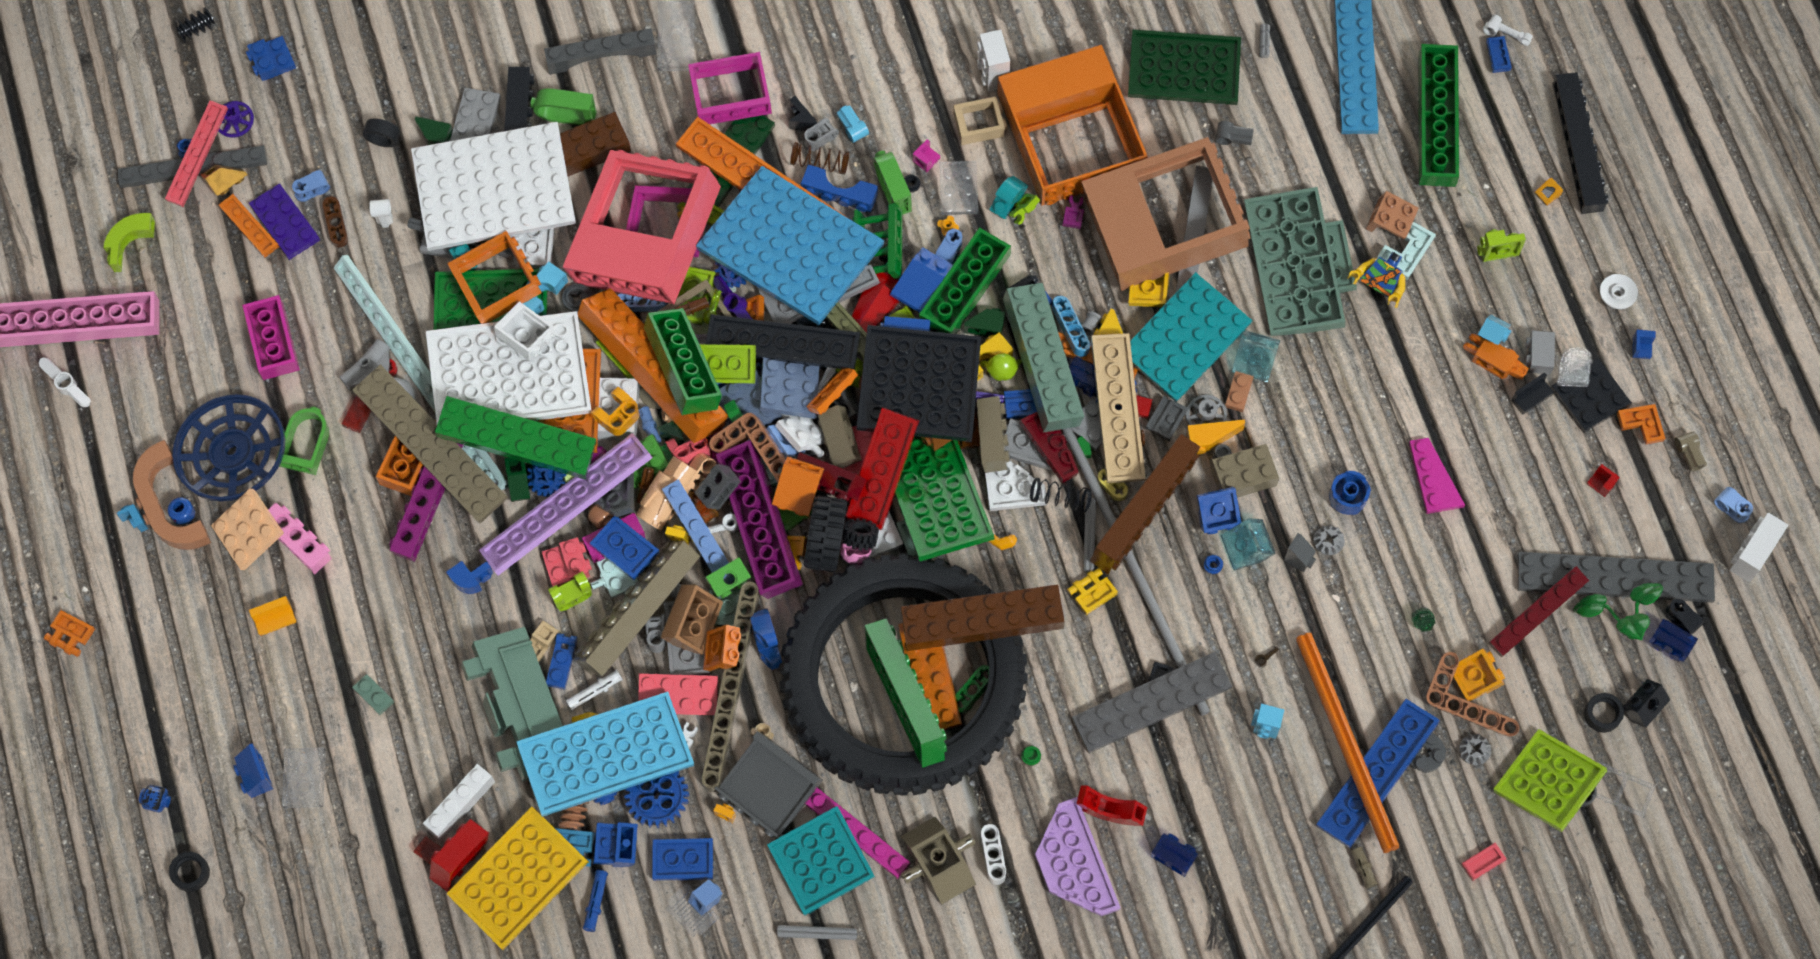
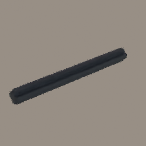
[1328,876,1413,959]

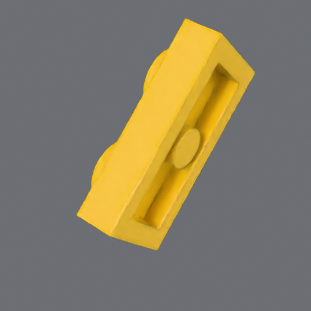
[665,525,690,545]

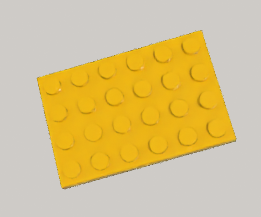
[447,807,589,950]

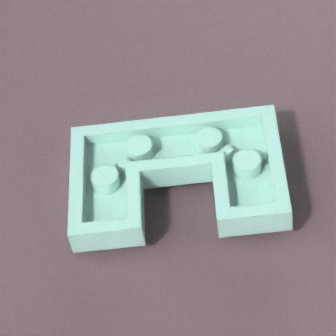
[1377,222,1436,280]

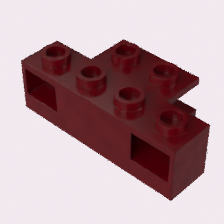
[797,452,866,501]

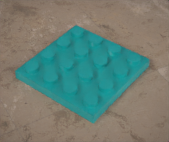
[767,806,875,916]

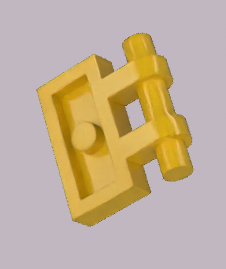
[1067,568,1118,615]

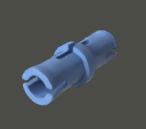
[639,406,662,443]

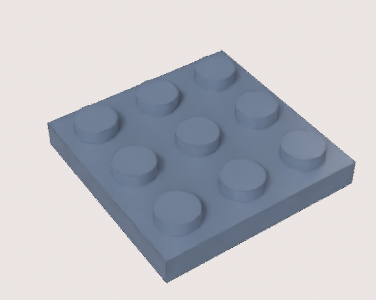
[759,357,819,419]
[719,369,782,438]

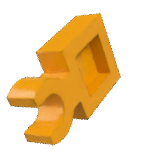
[787,536,807,570]

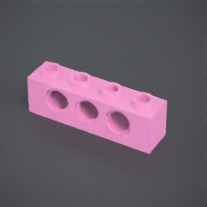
[268,503,332,575]

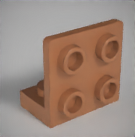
[1365,191,1419,239]

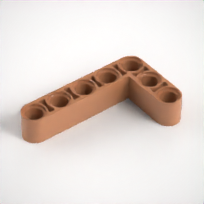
[709,413,786,482]
[1425,652,1520,737]

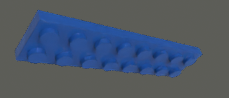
[1316,699,1440,848]

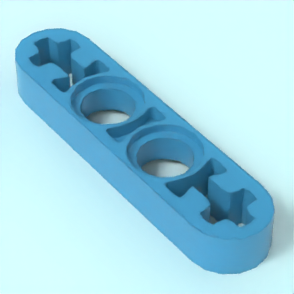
[1052,296,1091,357]

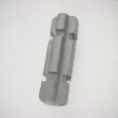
[1259,24,1270,58]

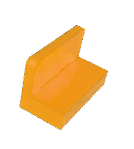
[249,596,296,636]

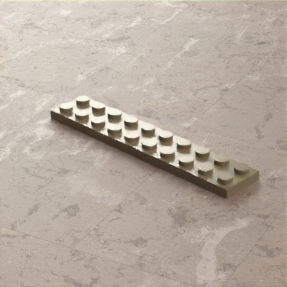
[352,364,508,524]

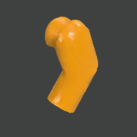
[988,534,1017,550]

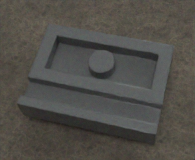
[1145,396,1188,442]

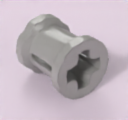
[1081,311,1102,336]

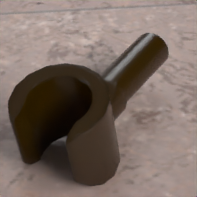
[1255,647,1279,668]

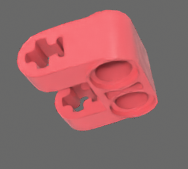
[665,438,712,465]

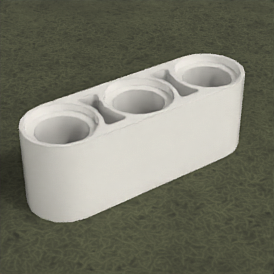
[981,824,1006,885]

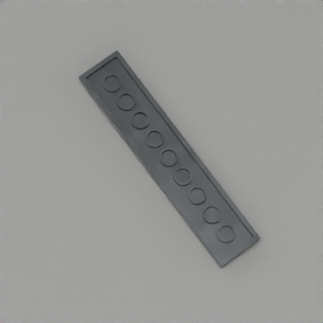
[1518,552,1715,603]

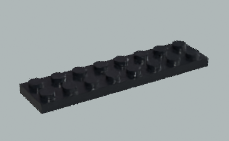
[706,314,861,370]

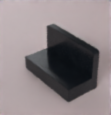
[1511,372,1554,415]

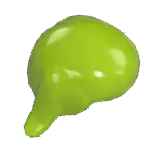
[980,353,1022,381]

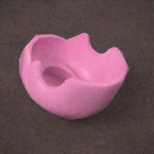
[840,543,871,565]

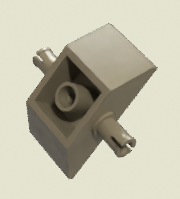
[900,817,976,905]

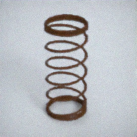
[790,142,849,175]

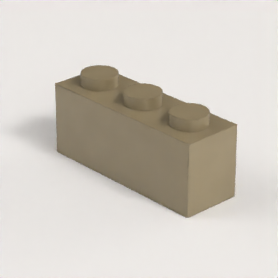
[818,405,862,469]

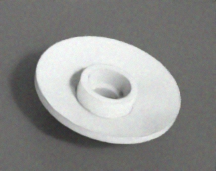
[1600,274,1638,309]

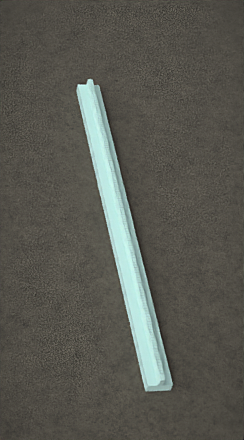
[334,255,509,490]

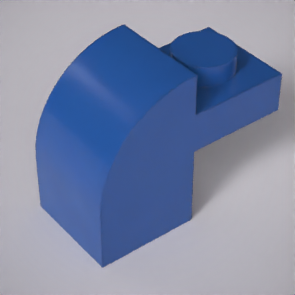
[446,561,494,594]

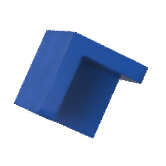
[1632,330,1656,359]

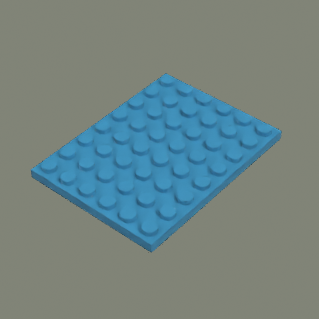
[696,166,884,325]

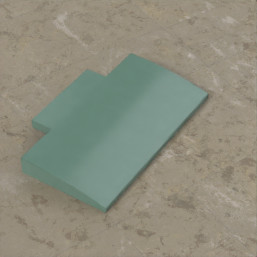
[1244,187,1357,336]

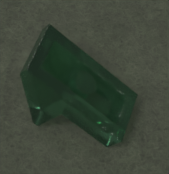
[657,421,685,445]

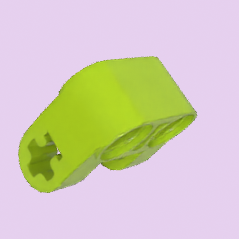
[548,571,592,611]

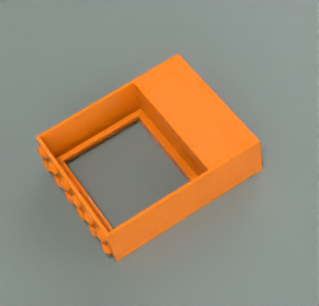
[997,45,1148,206]

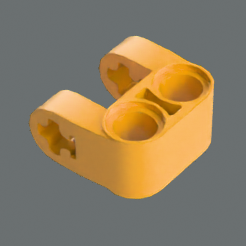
[590,387,640,436]

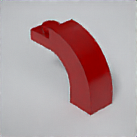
[1076,785,1148,826]

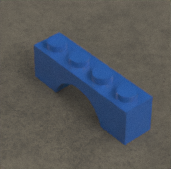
[801,164,878,213]

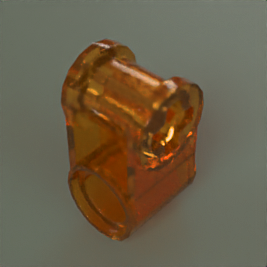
[688,490,720,525]

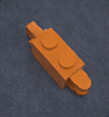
[1463,334,1529,380]

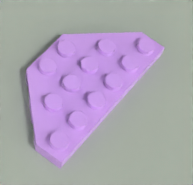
[1035,797,1121,917]

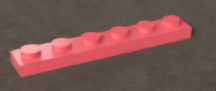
[165,100,228,207]

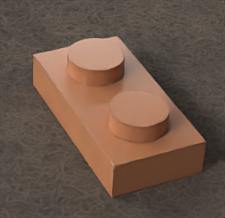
[1225,371,1254,412]

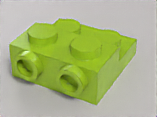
[1477,229,1526,262]

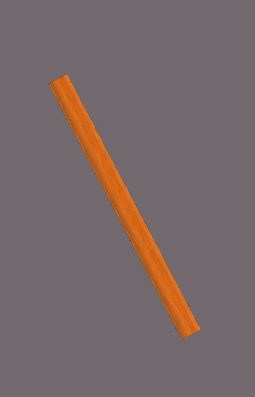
[1296,633,1399,853]

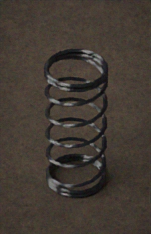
[1030,478,1092,512]

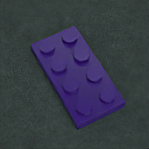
[249,184,320,260]

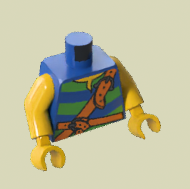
[1347,252,1405,308]

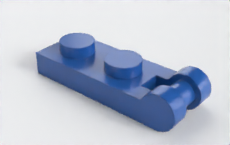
[546,633,578,690]

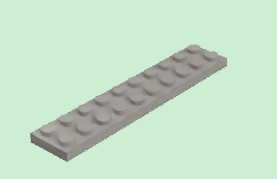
[420,88,501,259]

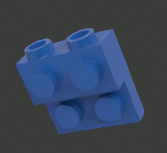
[246,36,296,82]
[1196,487,1242,535]

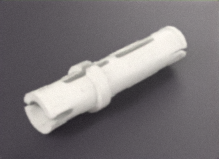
[566,669,623,711]

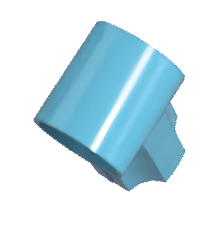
[837,106,869,143]

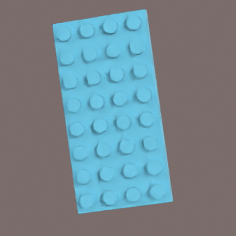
[516,692,694,817]

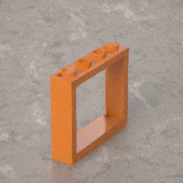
[447,231,542,324]

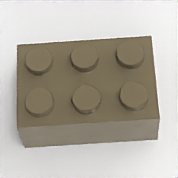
[1210,444,1279,498]

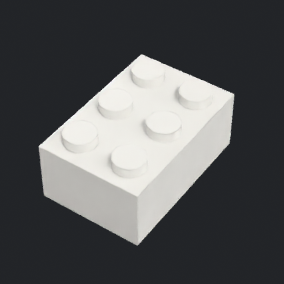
[977,30,1010,92]
[598,378,640,440]
[1730,513,1788,583]

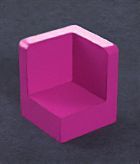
[913,139,940,173]

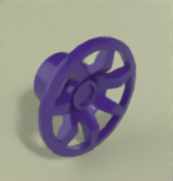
[218,101,254,138]

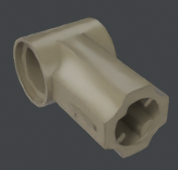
[1674,431,1707,471]

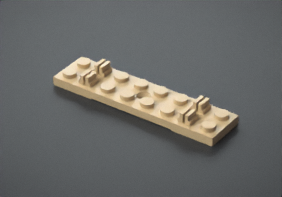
[1091,333,1146,483]

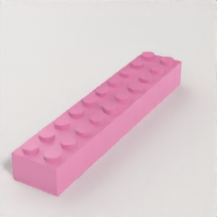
[0,291,159,347]

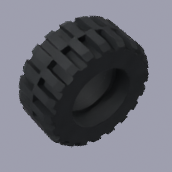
[804,495,847,572]

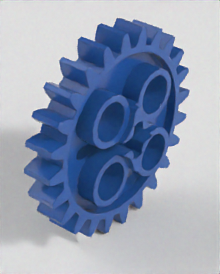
[624,771,689,828]

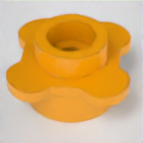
[937,216,959,236]

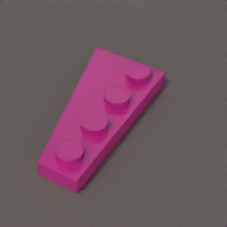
[1409,438,1465,514]

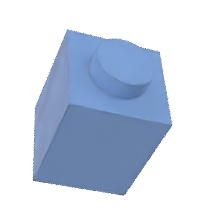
[688,879,723,916]

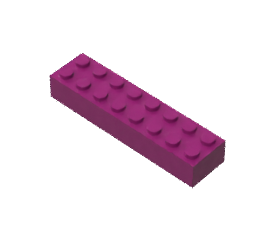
[716,440,803,599]

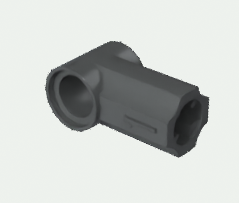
[1216,121,1254,145]

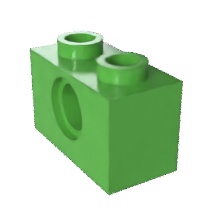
[704,557,751,599]

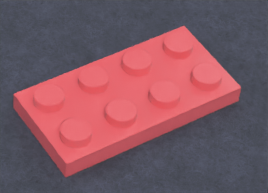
[638,673,718,715]

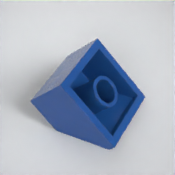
[233,743,274,798]

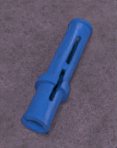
[583,870,608,932]

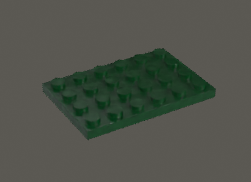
[1128,29,1241,105]

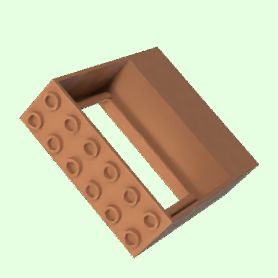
[1081,137,1250,291]

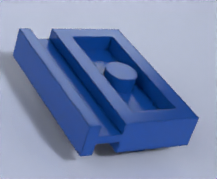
[1004,389,1037,419]

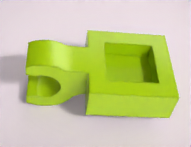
[1009,193,1040,225]

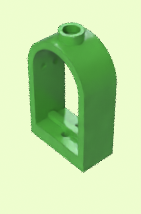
[531,88,597,126]
[873,151,912,214]
[276,407,330,475]

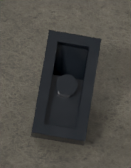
[789,96,817,131]

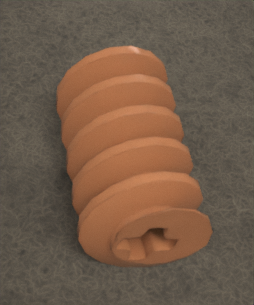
[558,801,589,831]

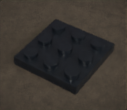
[1551,358,1632,433]

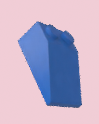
[890,247,953,313]

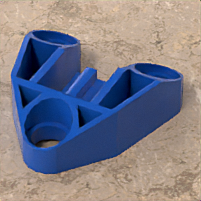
[750,609,782,670]

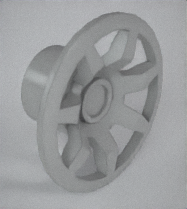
[1186,395,1227,425]

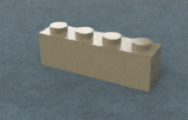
[977,396,1010,473]

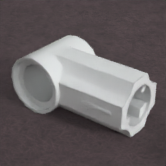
[370,199,393,228]

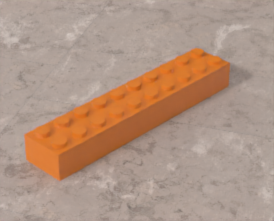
[577,288,728,443]

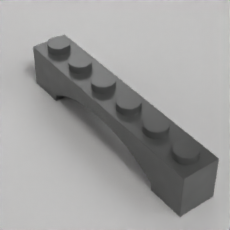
[544,28,657,75]

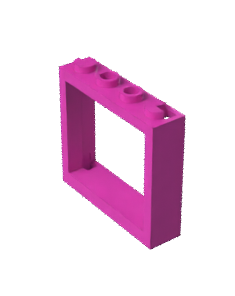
[688,52,772,124]
[626,186,704,257]

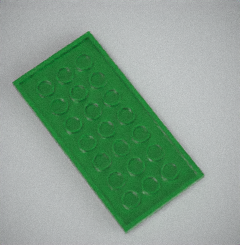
[895,436,994,561]

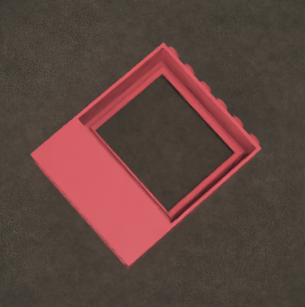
[563,150,721,304]

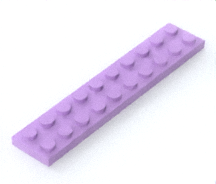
[479,433,653,576]

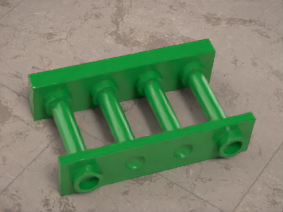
[852,203,903,279]

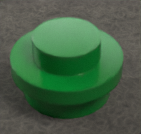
[1021,746,1041,766]

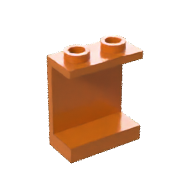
[772,456,824,516]

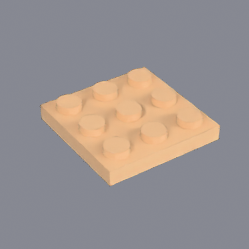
[211,488,284,570]

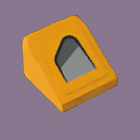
[1535,177,1563,206]

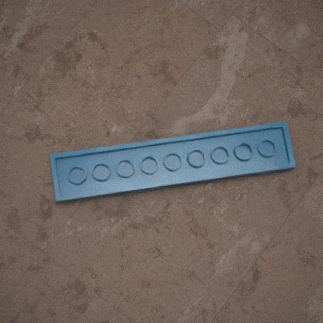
[1334,0,1379,134]

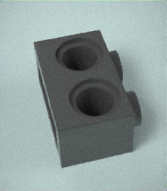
[694,464,741,510]

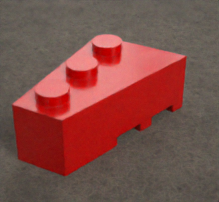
[429,819,489,892]

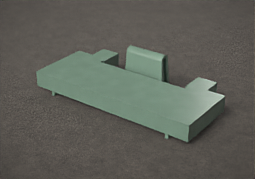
[461,627,563,782]

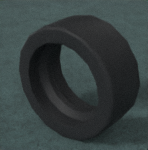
[363,118,400,147]
[1584,693,1624,733]
[169,852,210,892]

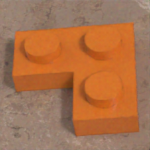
[1617,404,1666,445]

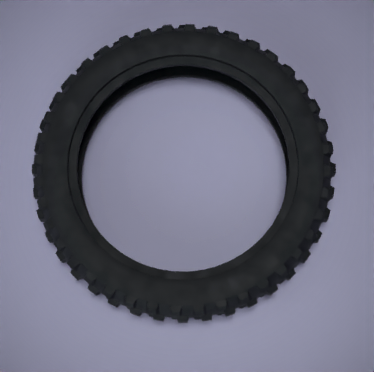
[779,553,1028,796]

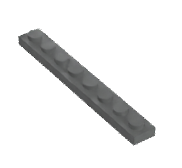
[118,145,267,188]

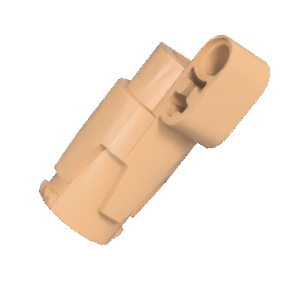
[635,453,716,530]

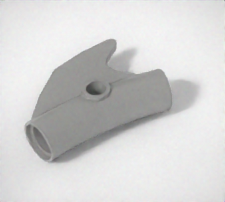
[339,339,390,390]

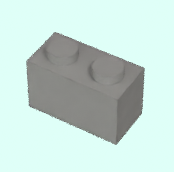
[1525,331,1555,375]

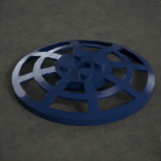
[172,394,286,502]

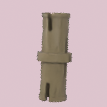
[1350,847,1378,889]

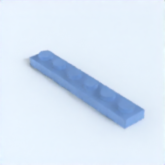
[661,479,733,585]

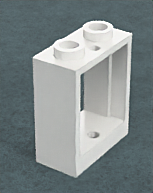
[494,301,555,361]

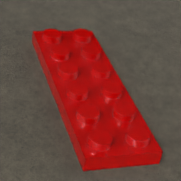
[845,408,919,530]

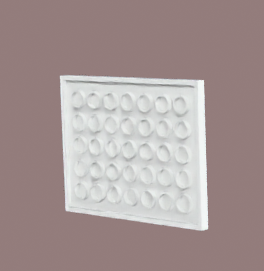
[411,122,576,251]
[426,311,592,424]

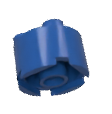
[1329,471,1371,515]

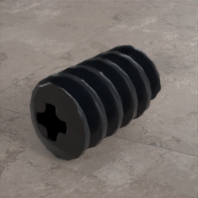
[175,7,216,43]

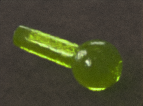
[703,289,722,325]

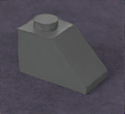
[1284,533,1316,573]

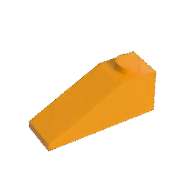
[1186,420,1245,455]

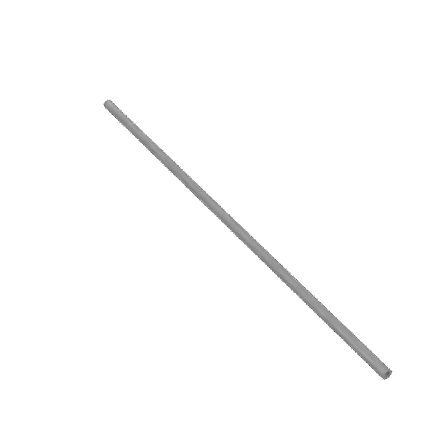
[1006,315,1210,716]

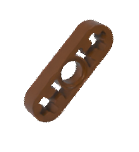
[322,196,348,248]

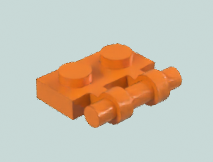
[44,610,95,657]

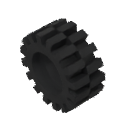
[842,518,879,551]

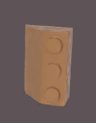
[660,585,723,655]

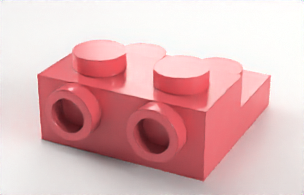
[542,537,592,587]

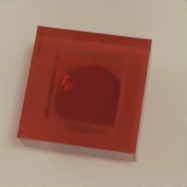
[413,836,442,865]

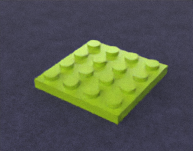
[1493,729,1607,832]

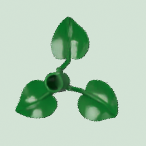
[1573,583,1663,640]

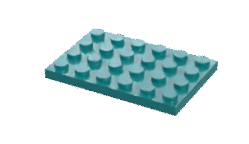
[1130,272,1253,403]

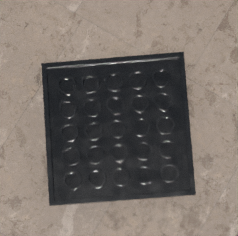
[856,325,981,442]

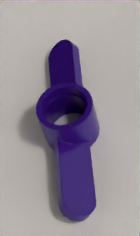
[714,276,752,319]

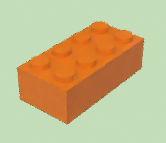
[376,420,436,496]

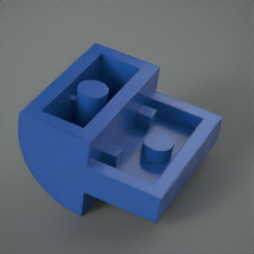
[593,822,638,867]

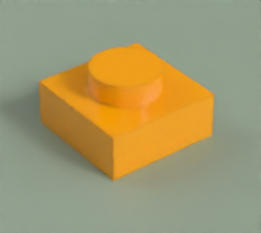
[713,804,736,823]

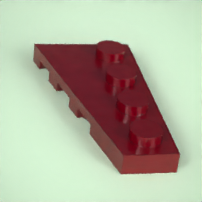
[1019,412,1079,483]

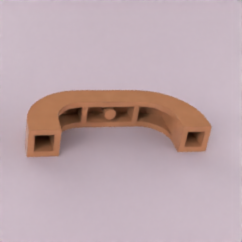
[133,440,211,550]

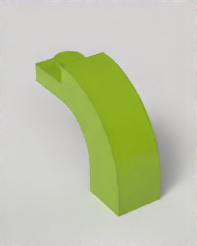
[103,213,155,272]

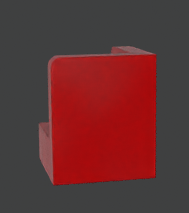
[1587,464,1620,497]

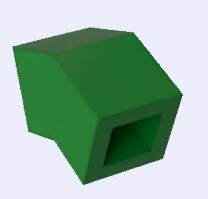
[723,400,743,423]
[1077,436,1092,459]

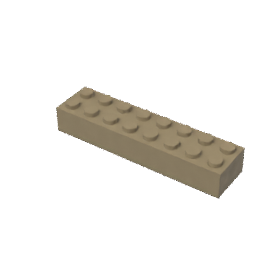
[573,541,700,676]

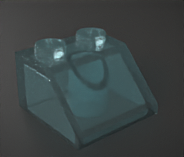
[1231,330,1280,382]
[1220,518,1276,570]

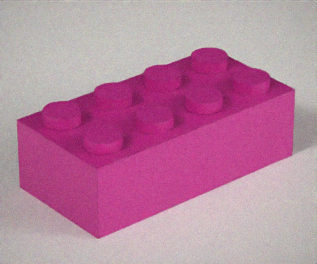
[242,295,300,380]

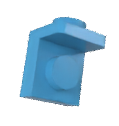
[117,504,148,532]

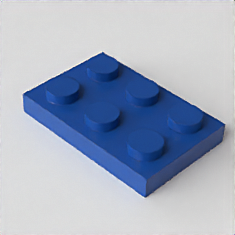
[589,516,659,580]
[652,838,713,881]

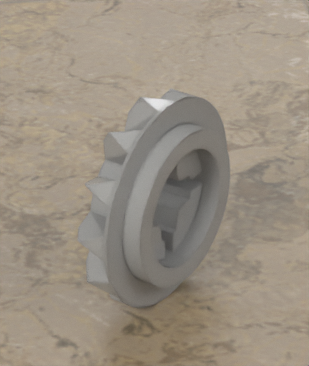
[1314,525,1345,555]
[1459,734,1492,765]

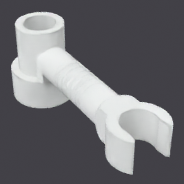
[1483,15,1533,46]
[708,514,739,534]

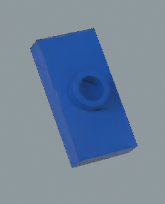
[1486,36,1512,73]

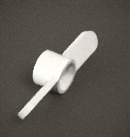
[39,358,91,407]

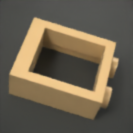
[953,97,1007,145]

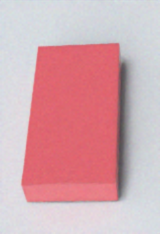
[1461,843,1507,881]

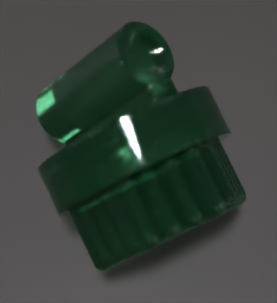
[1412,608,1436,632]

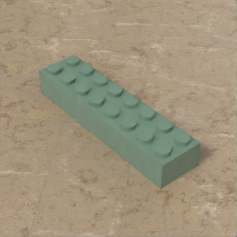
[1003,283,1084,432]

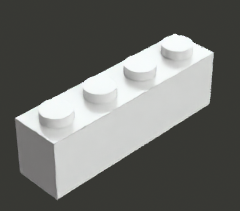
[423,764,495,841]

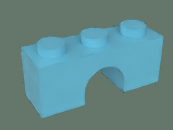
[523,262,568,315]

